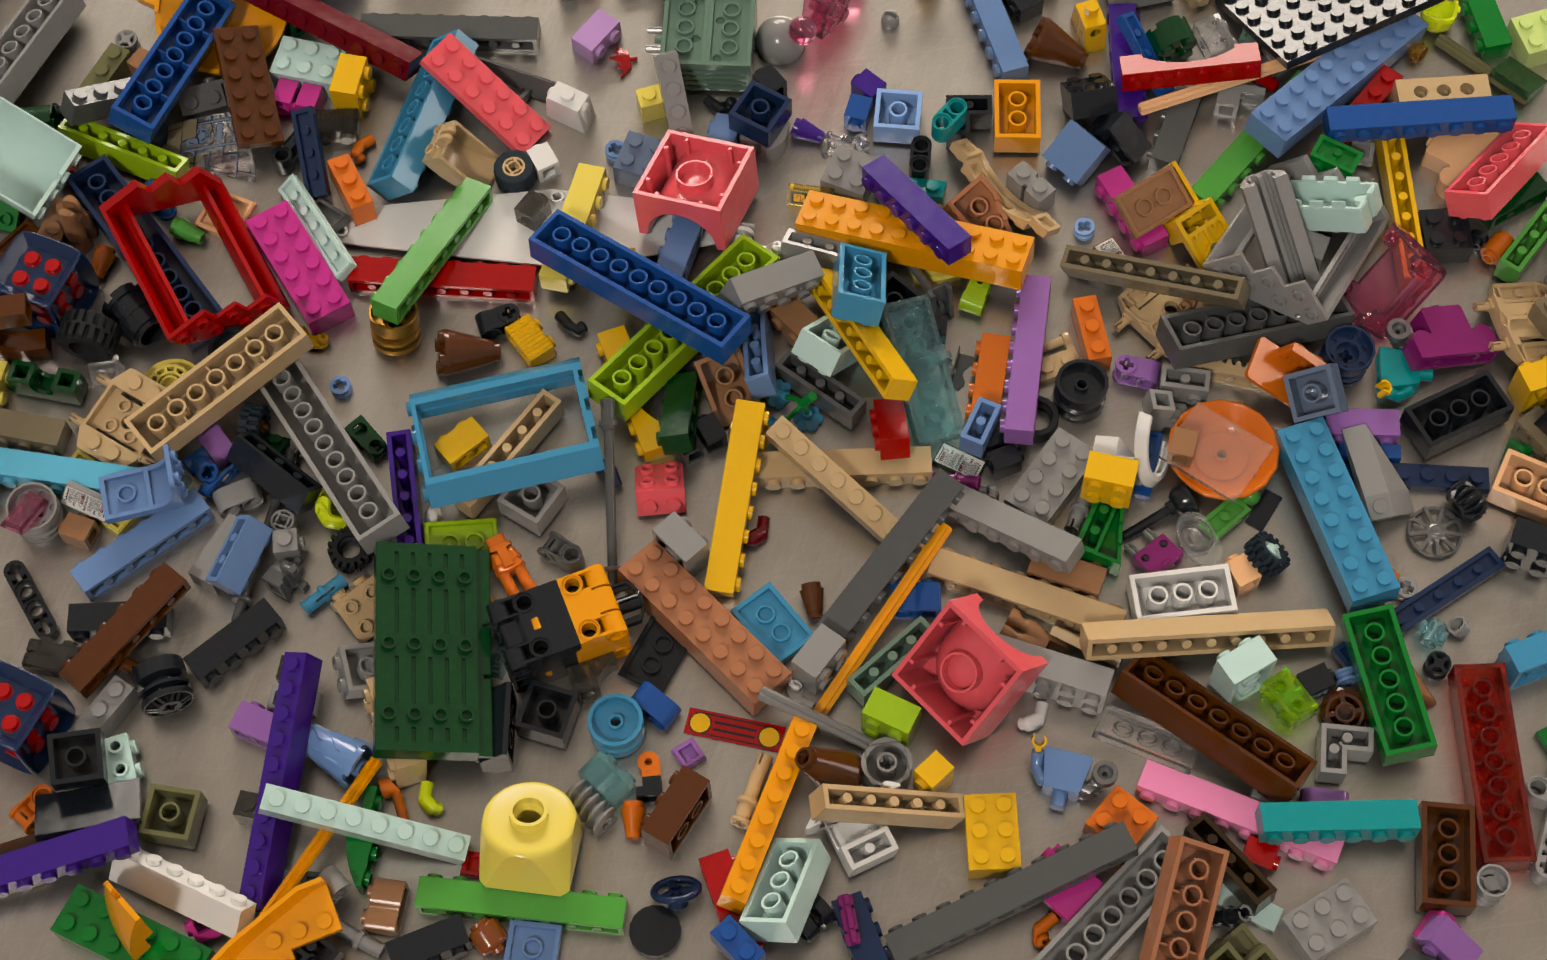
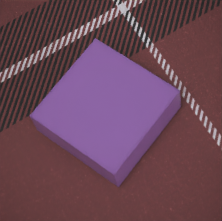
[671,737,706,769]

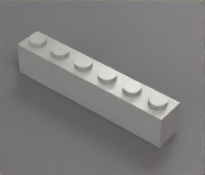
[947,484,1085,575]

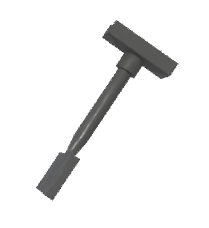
[907,266,954,319]

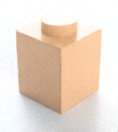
[1224,553,1262,596]

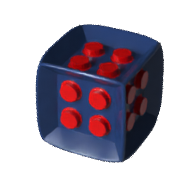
[0,231,99,339]
[0,660,76,775]

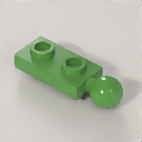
[1198,491,1261,543]

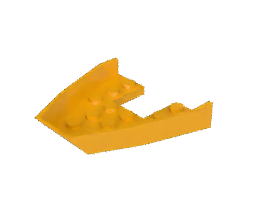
[211,876,343,960]

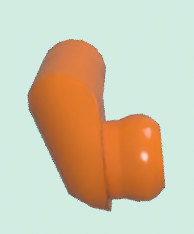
[1032,911,1059,949]

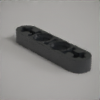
[3,560,60,643]

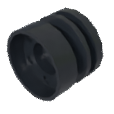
[131,654,195,717]

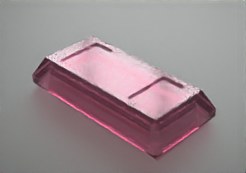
[0,491,49,535]

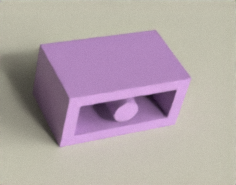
[571,8,622,64]

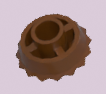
[1319,687,1368,727]

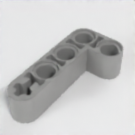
[1521,776,1547,886]

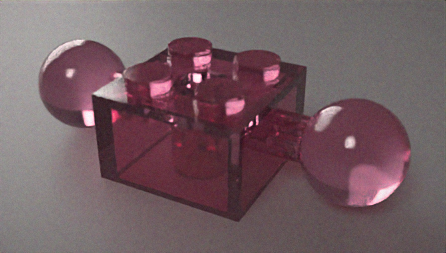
[788,0,851,45]

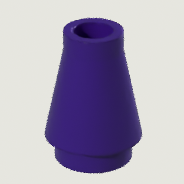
[790,118,825,145]

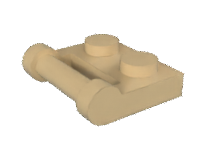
[1040,332,1080,386]

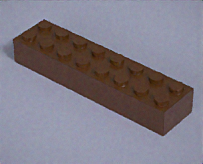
[1111,657,1318,802]

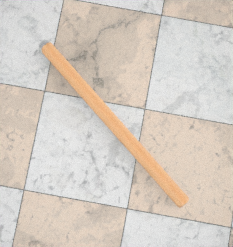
[1138,54,1323,116]

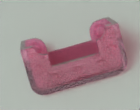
[1343,222,1446,339]

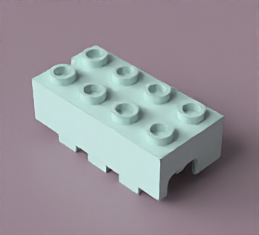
[1290,175,1383,234]

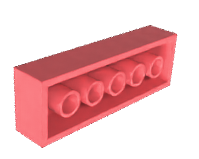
[1444,122,1547,221]

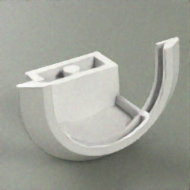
[1093,411,1169,488]
[804,781,901,878]

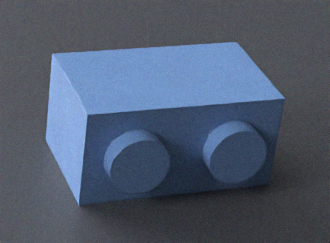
[959,396,1002,458]

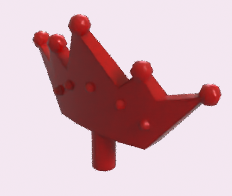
[609,46,638,79]

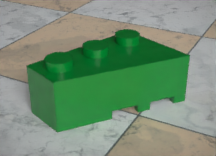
[1078,502,1124,576]

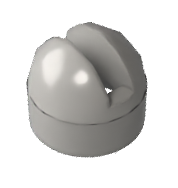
[881,10,899,30]
[1447,616,1471,638]

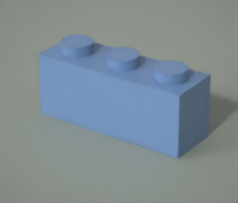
[205,515,273,595]

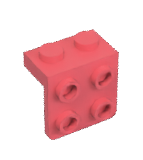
[635,461,687,517]

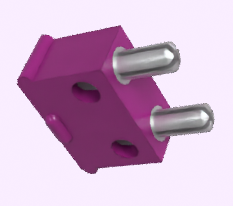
[1124,528,1183,573]

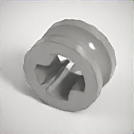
[1396,577,1418,602]

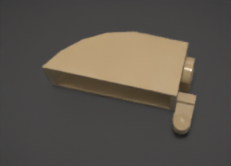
[422,120,499,188]

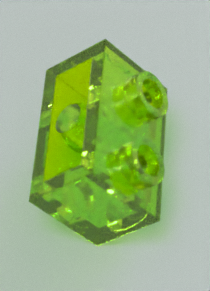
[1259,667,1319,731]

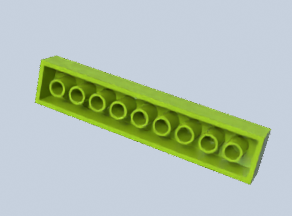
[587,234,779,422]

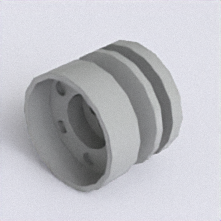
[5,482,67,544]

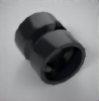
[800,894,837,943]

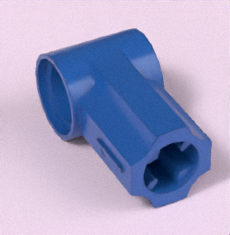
[182,446,219,483]

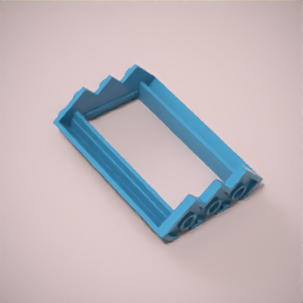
[406,357,605,509]

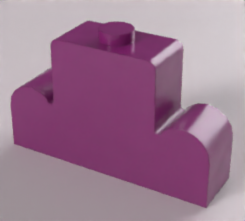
[1402,305,1501,371]

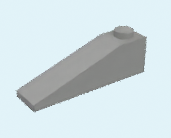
[1341,424,1414,523]

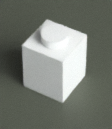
[526,141,561,183]

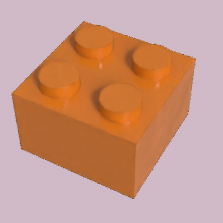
[1083,785,1159,864]

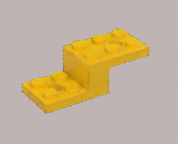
[1155,160,1247,270]

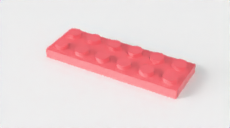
[419,33,551,153]

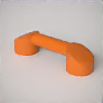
[378,777,409,820]

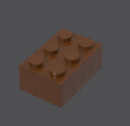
[640,765,712,860]

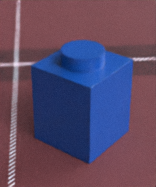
[844,93,873,133]

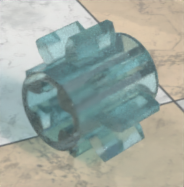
[1415,617,1449,649]

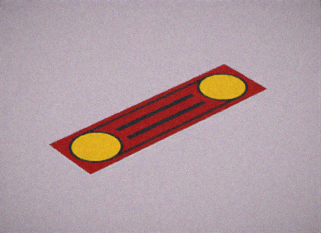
[683,707,786,753]

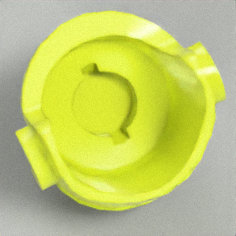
[1420,0,1461,34]
[315,490,348,530]

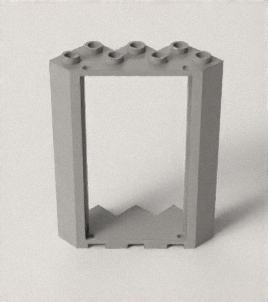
[1202,154,1391,325]

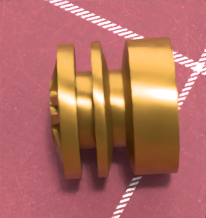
[368,302,422,356]

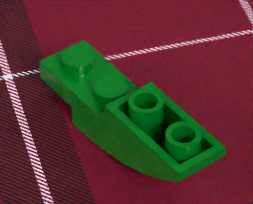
[346,785,384,894]

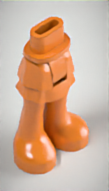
[485,533,536,597]

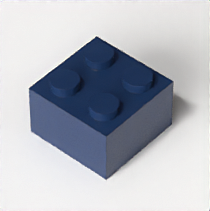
[728,80,792,148]

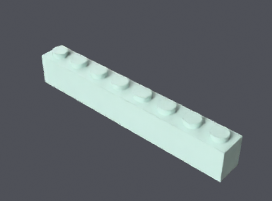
[258,783,471,865]

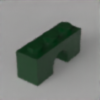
[6,359,89,405]

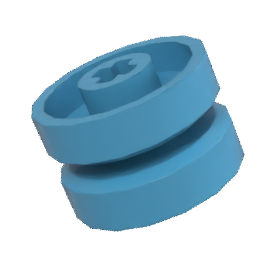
[587,693,646,758]

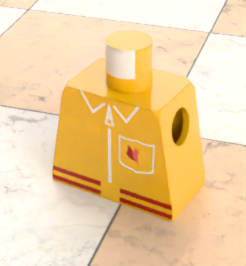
[1070,0,1107,53]

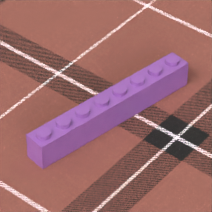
[999,275,1051,445]

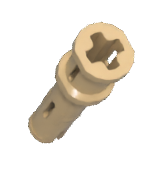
[729,752,773,830]

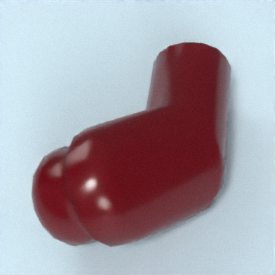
[744,515,770,546]

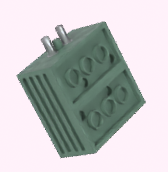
[645,0,757,92]

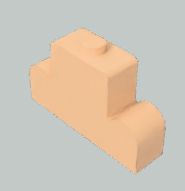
[1421,132,1500,199]

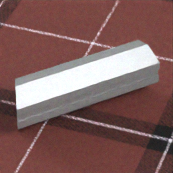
[1239,170,1320,285]

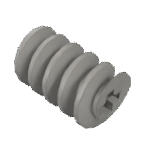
[565,779,617,836]

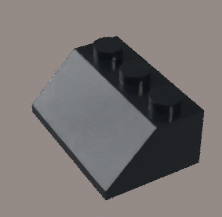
[476,682,517,772]

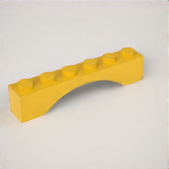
[595,325,669,463]

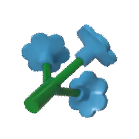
[767,379,823,432]

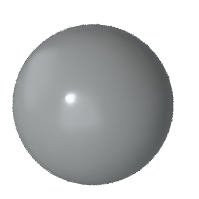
[755,16,805,65]

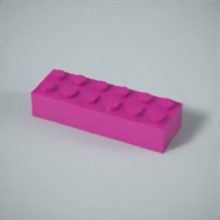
[245,200,355,336]

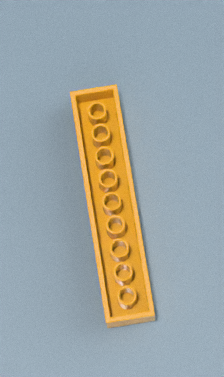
[795,190,1035,290]

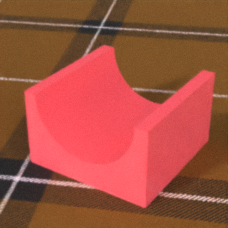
[632,129,759,251]

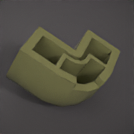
[1204,922,1278,960]

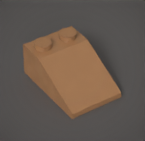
[692,348,760,428]

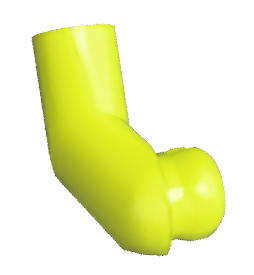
[418,781,443,816]

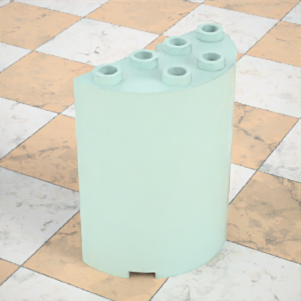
[0,96,82,220]

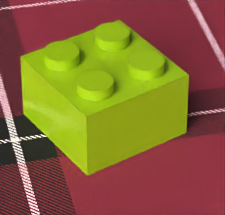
[861,686,922,749]

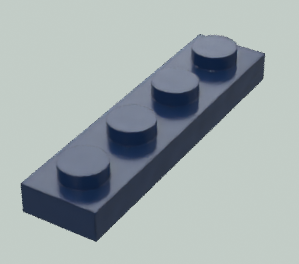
[290,106,331,200]

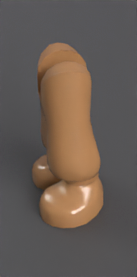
[58,195,99,255]
[999,607,1071,655]

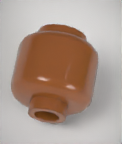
[469,916,508,956]

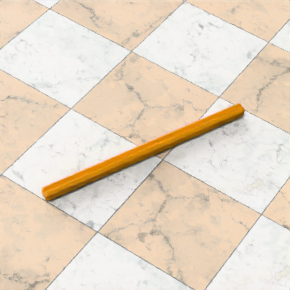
[813,523,952,732]
[258,756,382,916]

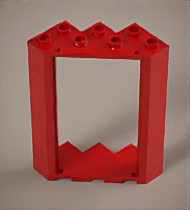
[99,165,291,346]

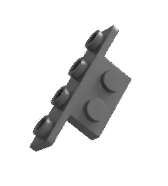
[476,56,556,103]
[178,77,228,117]

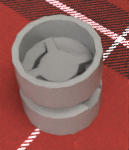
[1476,864,1511,907]

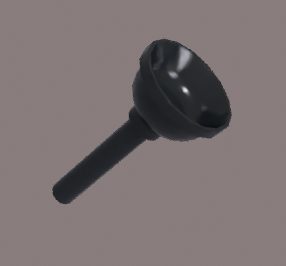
[1122,480,1200,541]

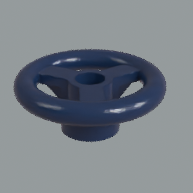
[650,875,702,910]

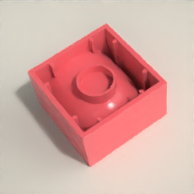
[891,593,1048,746]

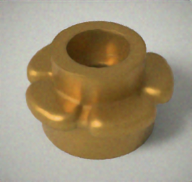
[1407,41,1428,63]

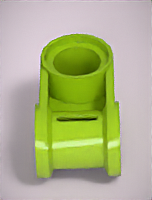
[958,280,991,317]

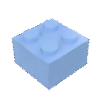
[873,88,923,144]

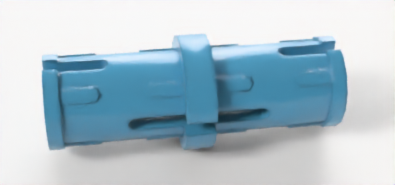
[299,573,349,615]

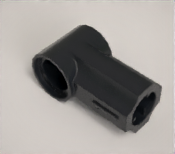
[271,131,299,175]

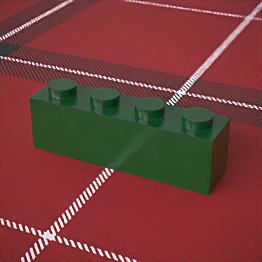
[656,371,702,456]

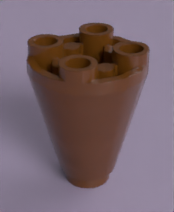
[1023,16,1089,70]
[435,329,501,377]
[795,747,862,788]

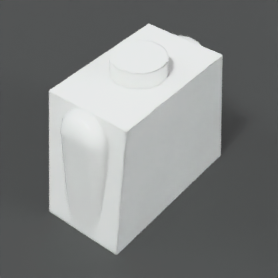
[546,81,596,134]

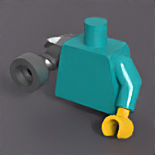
[1375,318,1433,403]

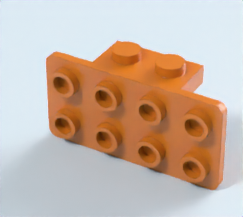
[1245,337,1327,407]

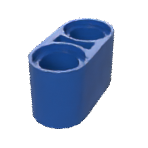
[631,681,681,731]

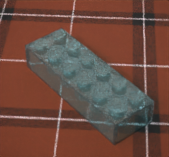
[881,294,965,446]

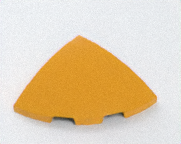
[103,880,153,960]

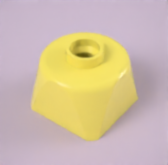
[479,782,584,897]

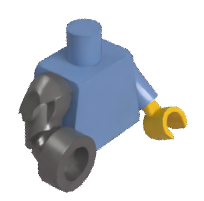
[1030,733,1118,811]

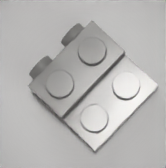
[332,642,374,700]

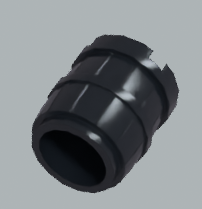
[102,282,164,348]

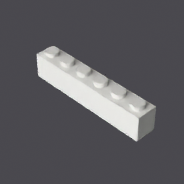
[109,846,257,938]

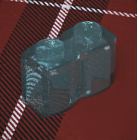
[578,751,636,812]

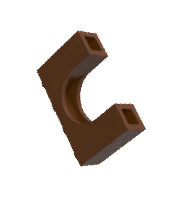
[0,293,52,365]

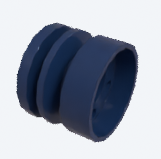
[1318,325,1376,387]

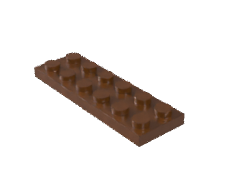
[212,25,284,149]

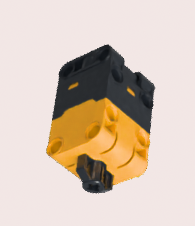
[486,564,646,694]

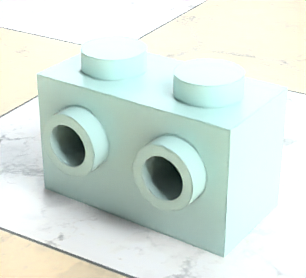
[105,732,145,787]

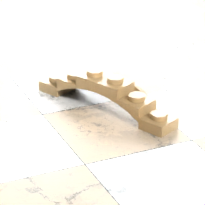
[949,138,1061,239]

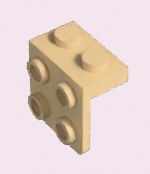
[328,573,374,643]

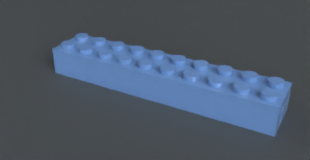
[1243,14,1429,158]

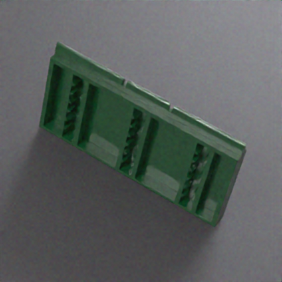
[373,542,494,761]

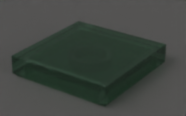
[1489,56,1547,100]

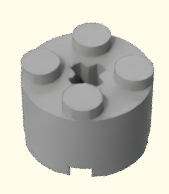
[861,737,913,789]

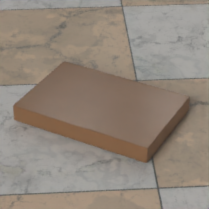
[1112,164,1194,240]

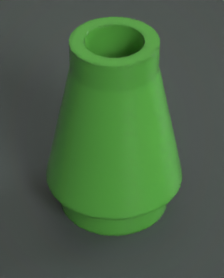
[169,217,206,245]

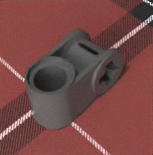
[537,531,585,574]

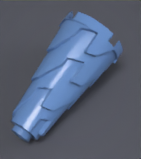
[305,723,373,790]

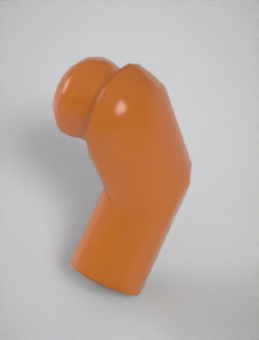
[350,134,376,164]

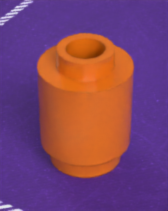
[1480,230,1514,265]

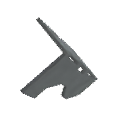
[948,346,978,391]

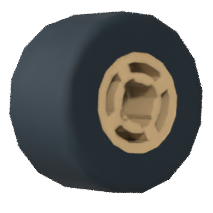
[494,150,536,193]

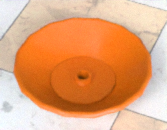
[1167,399,1280,501]

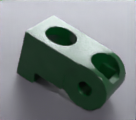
[344,415,388,463]

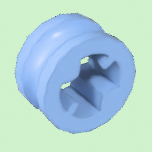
[1074,217,1095,241]

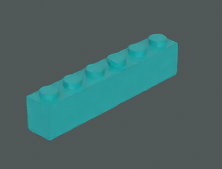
[1255,799,1422,845]

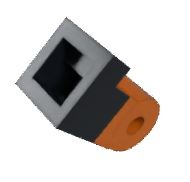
[636,751,663,804]

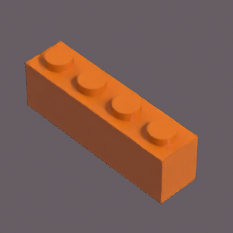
[965,333,1011,418]

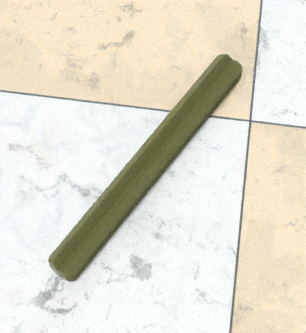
[1434,33,1532,105]

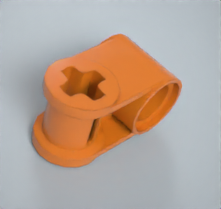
[9,784,56,835]

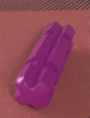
[837,894,861,947]

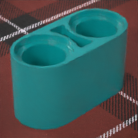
[931,98,967,143]

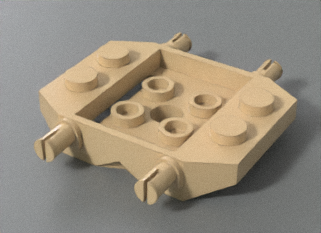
[1112,264,1215,360]
[1472,281,1547,366]
[68,368,166,468]

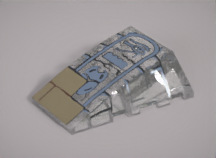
[167,111,257,182]

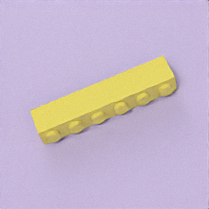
[539,163,610,293]

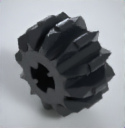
[1446,481,1488,523]

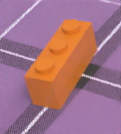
[327,153,377,226]
[1070,295,1112,371]

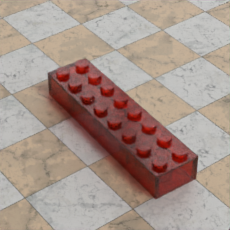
[1447,663,1537,872]

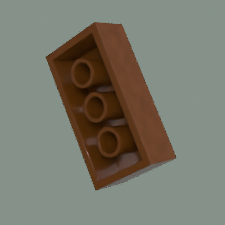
[1416,801,1476,916]

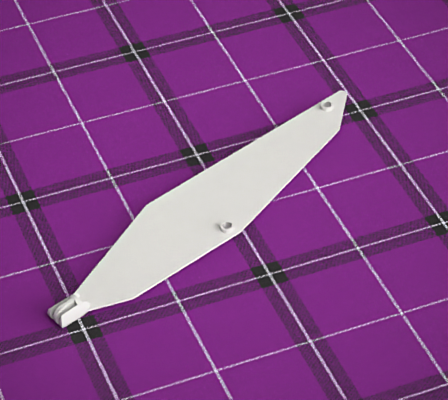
[336,189,756,266]

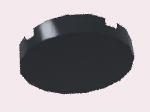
[629,905,682,958]

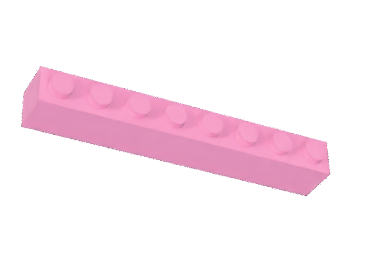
[1135,758,1345,871]

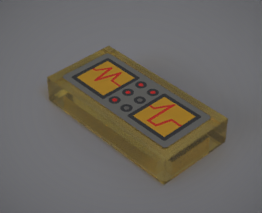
[787,183,835,206]

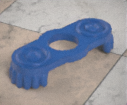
[198,464,241,499]

